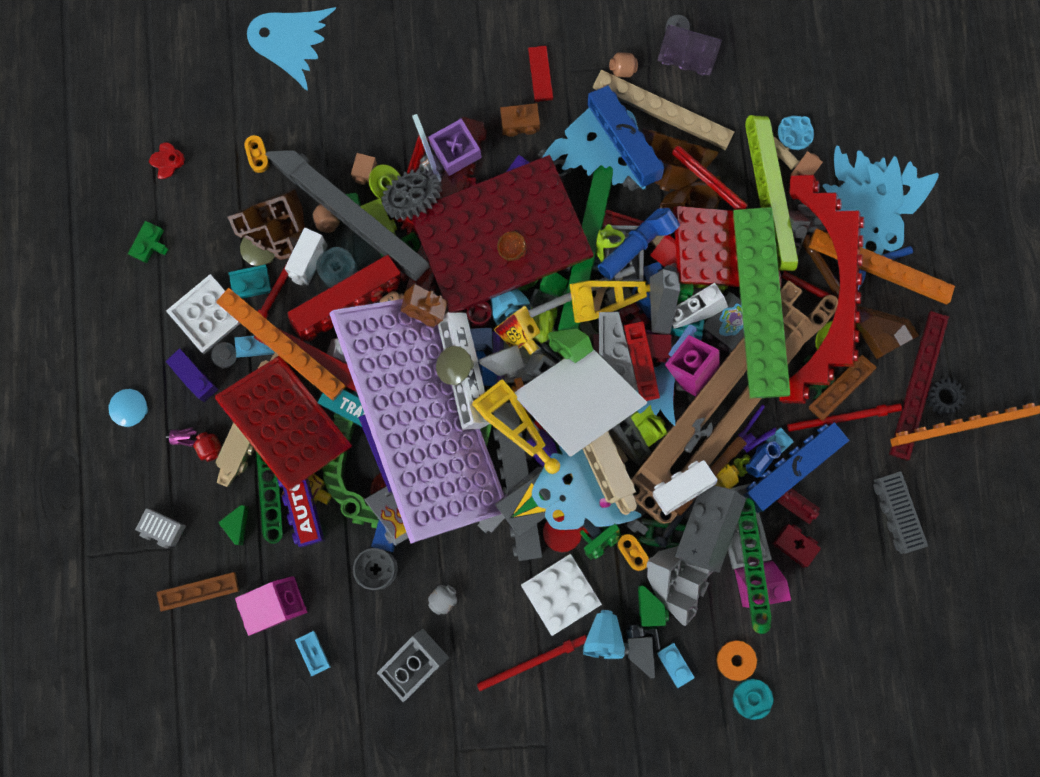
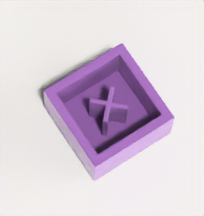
[428,118,482,176]

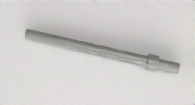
[528,266,635,318]

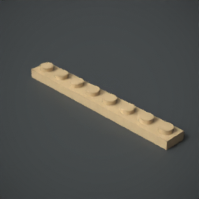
[593,70,734,150]

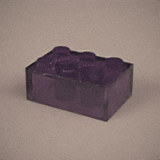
[658,25,722,75]

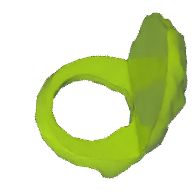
[596,224,625,262]
[531,307,557,343]

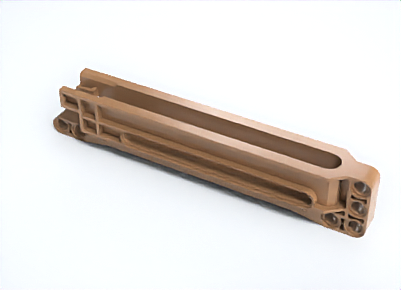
[631,281,838,524]

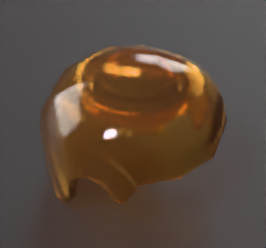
[497,231,527,261]

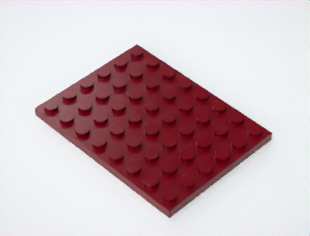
[412,155,594,313]

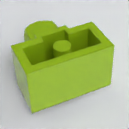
[630,405,667,446]

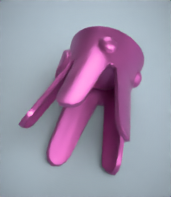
[166,427,197,447]

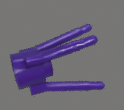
[738,405,777,453]

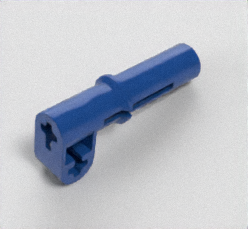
[598,208,680,280]

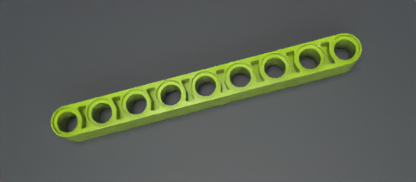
[745,115,798,271]

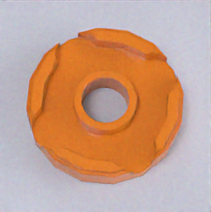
[717,640,757,681]

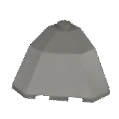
[647,546,714,626]

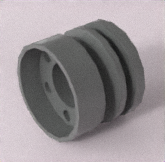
[353,548,398,590]

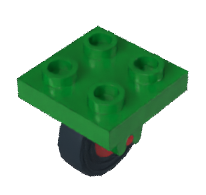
[580,518,621,560]

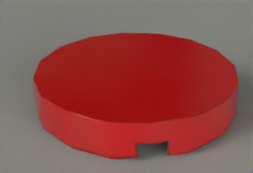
[543,516,581,552]

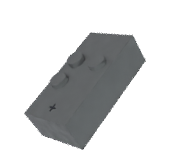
[675,486,746,573]

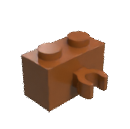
[500,103,540,137]
[400,284,448,327]

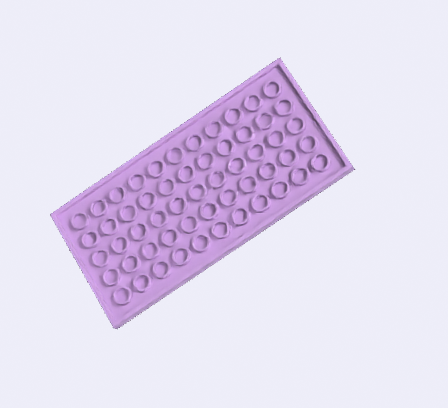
[329,299,504,543]

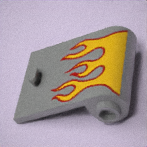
[365,487,408,545]

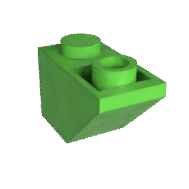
[548,329,593,363]

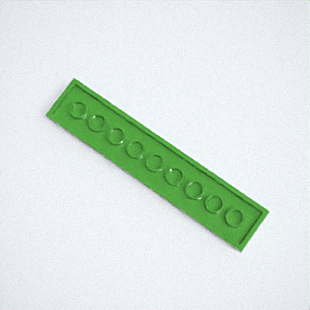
[733,207,790,399]

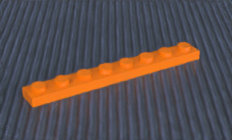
[808,228,955,305]
[216,288,346,401]
[890,403,1040,447]

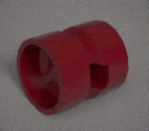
[467,301,492,329]
[619,302,651,328]

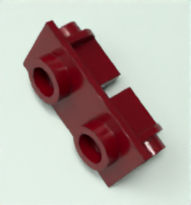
[777,488,820,524]

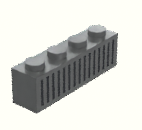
[873,471,928,554]

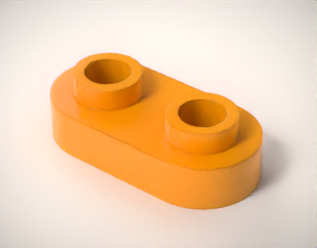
[244,135,269,173]
[618,534,649,571]

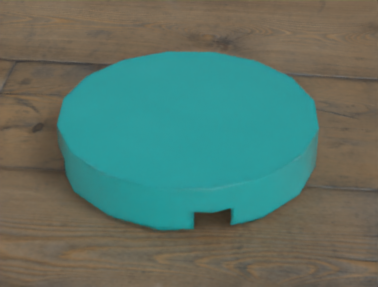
[733,679,774,720]

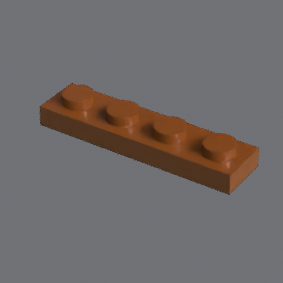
[808,355,877,421]
[157,572,240,612]

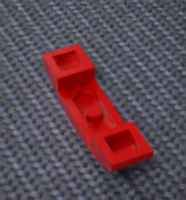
[624,321,660,401]

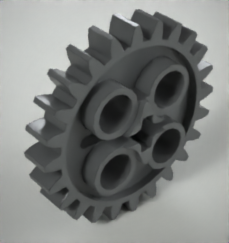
[381,169,442,220]

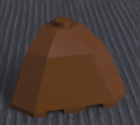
[642,128,718,192]
[660,176,722,233]
[228,189,305,260]
[856,305,919,359]

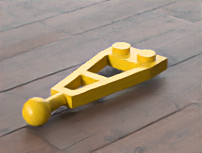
[570,280,650,323]
[472,379,560,474]

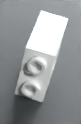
[284,228,328,285]

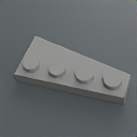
[599,312,638,390]

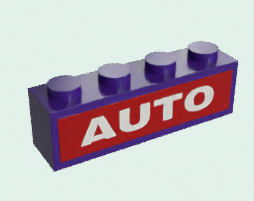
[277,478,325,548]

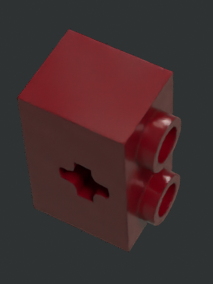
[771,524,821,568]

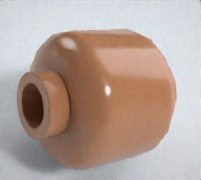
[609,52,638,77]
[313,204,340,233]

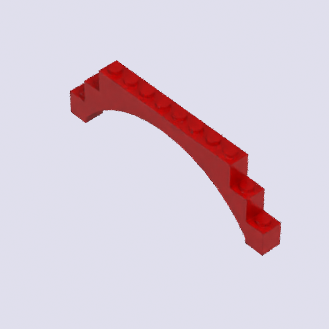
[779,175,865,404]

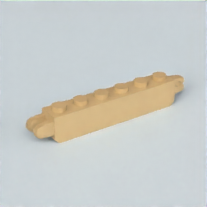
[216,353,286,487]
[583,431,637,515]

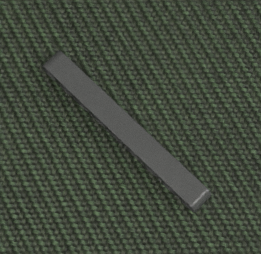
[290,162,430,281]

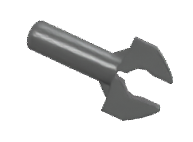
[684,418,713,453]

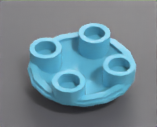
[778,115,814,150]
[109,389,148,427]

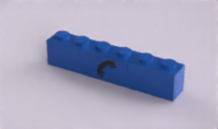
[588,86,664,187]
[743,422,850,513]

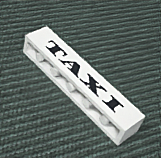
[438,312,490,429]

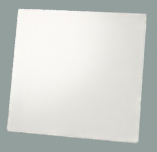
[514,349,647,457]

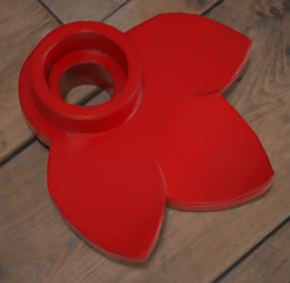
[149,143,184,179]

